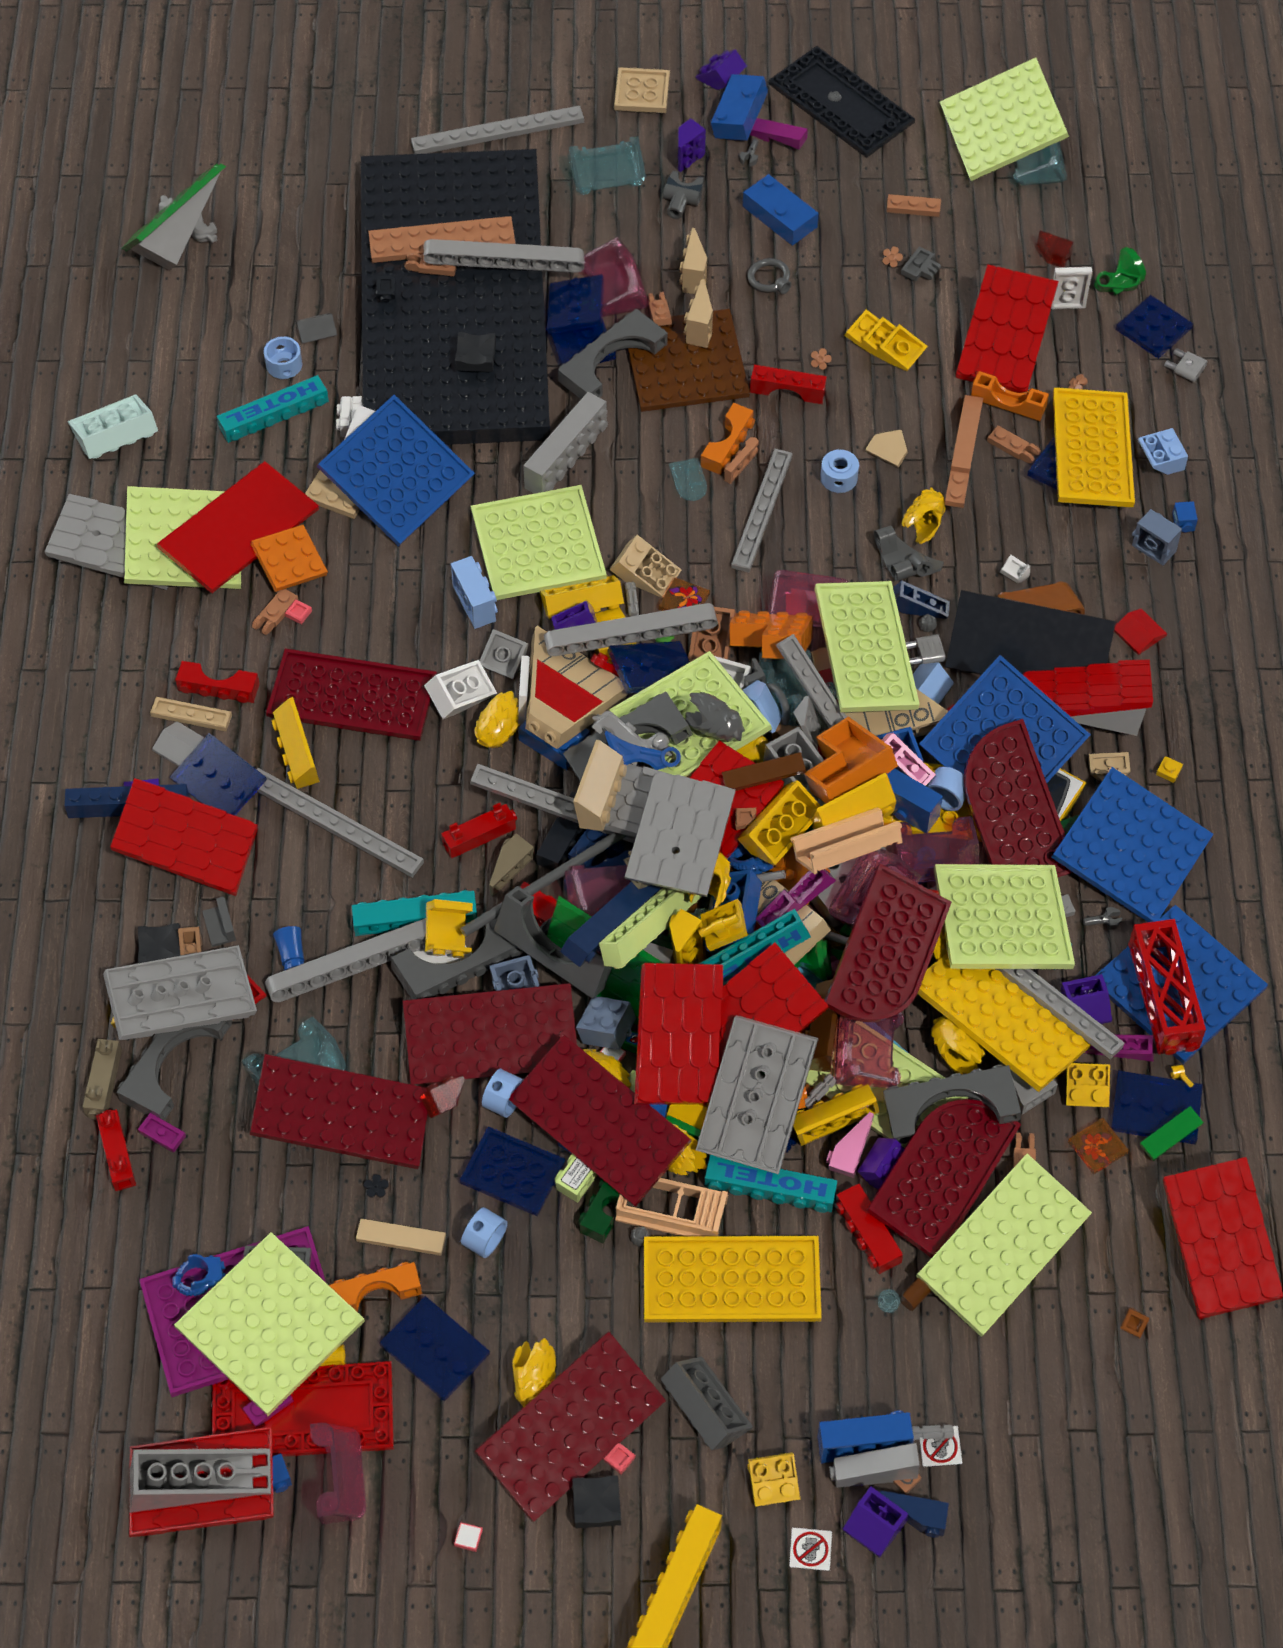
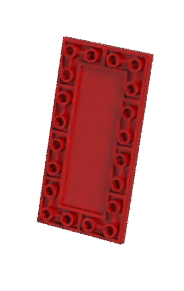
[157,461,319,593]
[212,1361,394,1457]

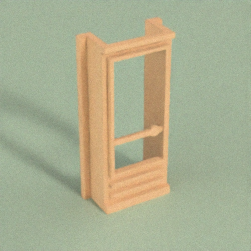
[791,807,902,874]
[615,1178,728,1237]

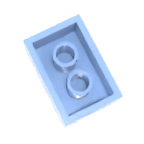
[450,556,498,629]

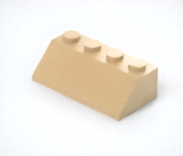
[573,740,627,831]

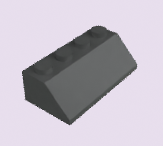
[661,1356,753,1450]

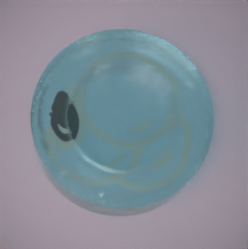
[878,1289,900,1313]

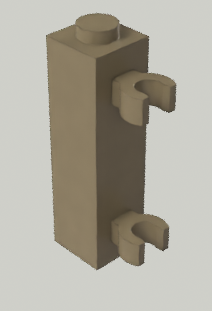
[82,1039,122,1120]

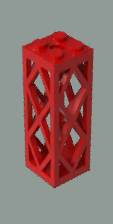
[1128,919,1206,1055]

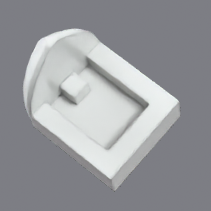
[1000,555,1030,583]

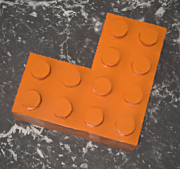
[730,610,813,659]
[804,716,898,803]

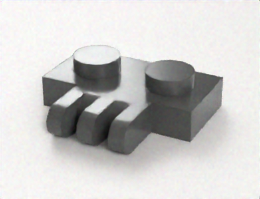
[901,246,941,282]

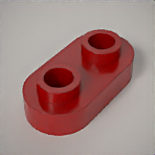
[590,652,626,677]

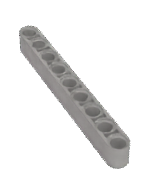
[424,239,584,272]
[544,603,718,656]
[265,918,426,1002]

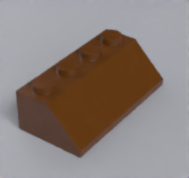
[805,979,838,1072]

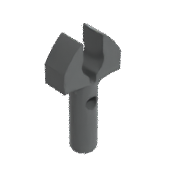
[740,139,759,167]
[1083,907,1122,929]

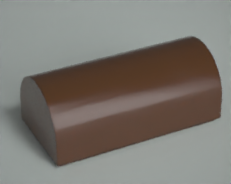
[899,1278,931,1311]

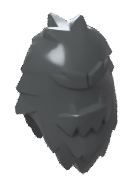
[686,692,745,742]

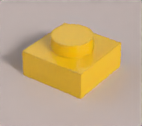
[1156,756,1183,783]

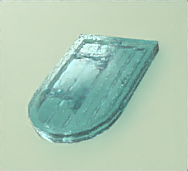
[669,458,707,501]

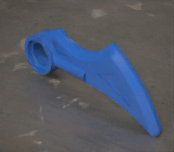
[605,731,681,770]

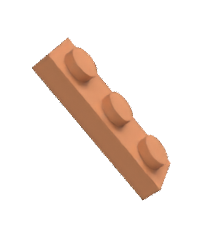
[887,194,941,217]

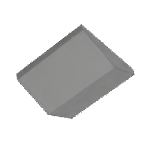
[480,629,528,679]
[793,696,822,750]
[152,721,208,770]

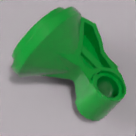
[1094,247,1146,296]
[794,938,832,982]

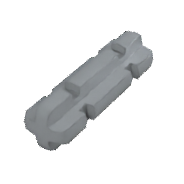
[625,582,639,617]
[805,1074,837,1110]
[912,1425,954,1440]

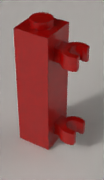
[441,803,517,859]
[96,1109,137,1191]

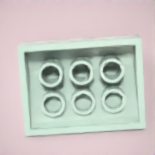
[68,394,158,459]

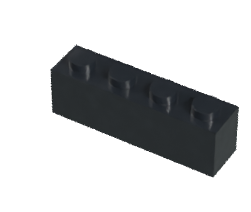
[536,792,586,871]

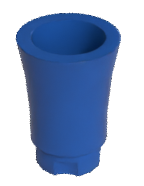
[273,926,305,970]

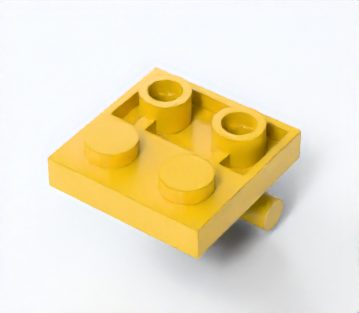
[698,899,748,951]
[1066,1063,1110,1107]
[747,1452,800,1507]

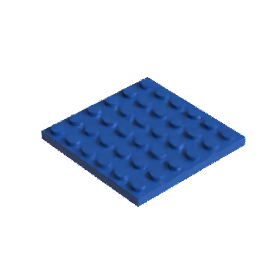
[317,395,475,546]
[919,655,1091,783]
[1051,767,1213,922]
[1095,905,1268,1064]

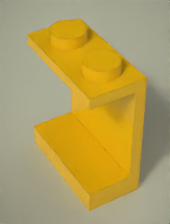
[425,899,473,958]

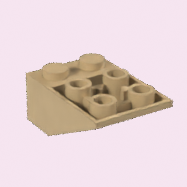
[679,228,707,294]
[684,279,713,348]
[610,535,681,598]

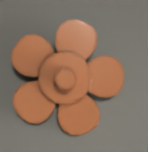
[882,247,903,268]
[811,348,832,370]
[1068,374,1088,389]

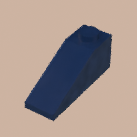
[893,580,950,619]
[880,1491,949,1538]

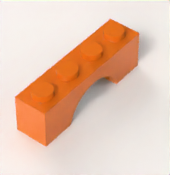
[971,371,1049,421]
[701,403,755,475]
[329,1262,422,1312]

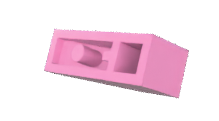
[882,733,936,786]
[826,1112,874,1178]

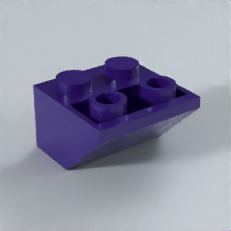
[696,49,747,90]
[678,119,706,172]
[552,600,597,630]
[1060,974,1112,1024]
[858,1138,904,1190]
[843,1487,908,1558]

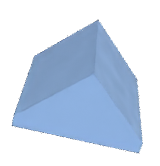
[913,662,954,704]

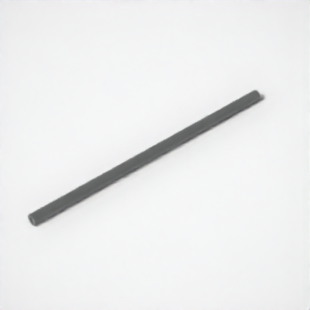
[460,832,628,937]

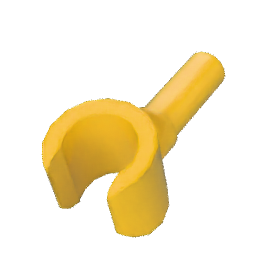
[1171,1065,1194,1088]

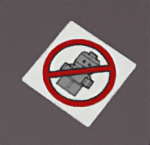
[920,1426,962,1467]
[789,1528,832,1571]

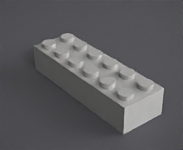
[523,392,608,494]

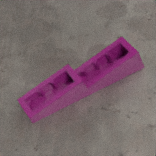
[750,118,808,150]
[756,869,836,927]
[1084,1035,1155,1062]

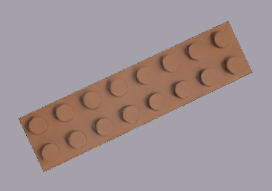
[369,216,515,263]

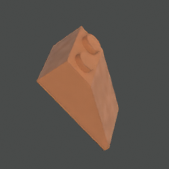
[688,604,737,662]

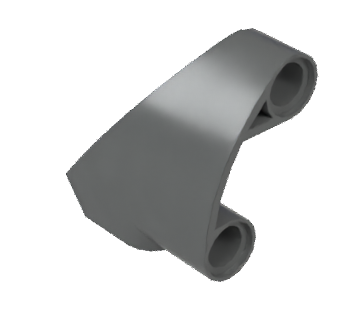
[874,525,944,581]

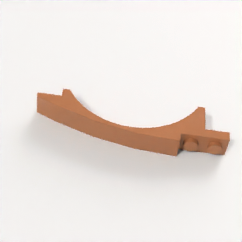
[945,395,983,508]

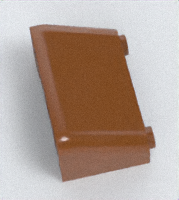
[998,581,1085,614]

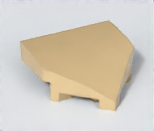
[866,430,908,468]
[1088,752,1130,782]

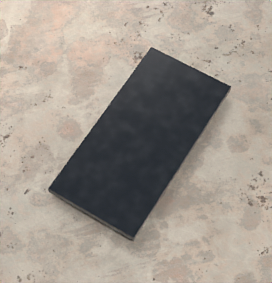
[768,46,915,158]
[945,590,1116,674]

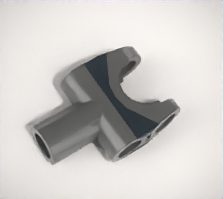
[663,170,704,219]

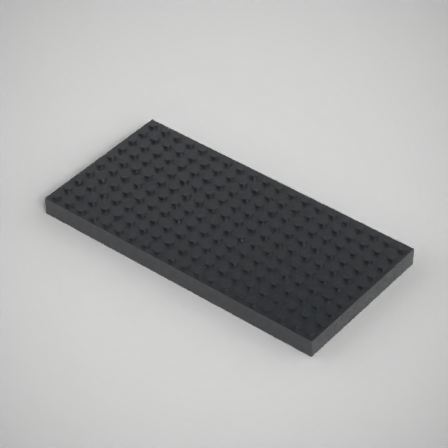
[361,149,550,445]

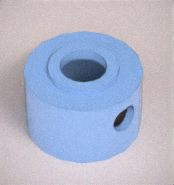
[264,337,302,379]
[820,449,859,493]
[927,767,966,811]
[482,1068,523,1118]
[461,1207,507,1258]

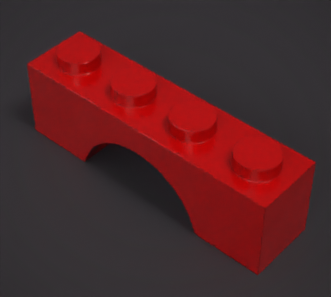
[750,365,827,404]
[175,661,260,703]

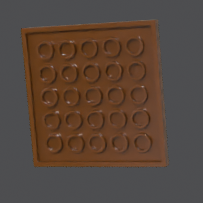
[627,309,750,412]

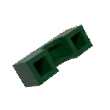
[578,1179,620,1244]

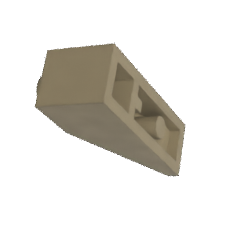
[489,833,535,896]

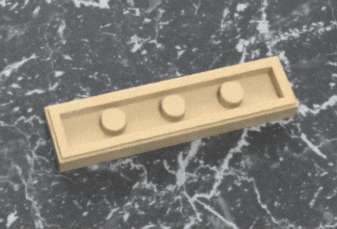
[150,697,232,731]
[356,1219,446,1256]

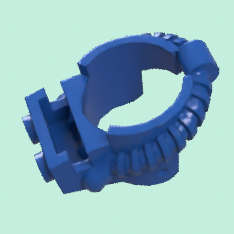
[727,845,773,875]
[172,1254,226,1297]

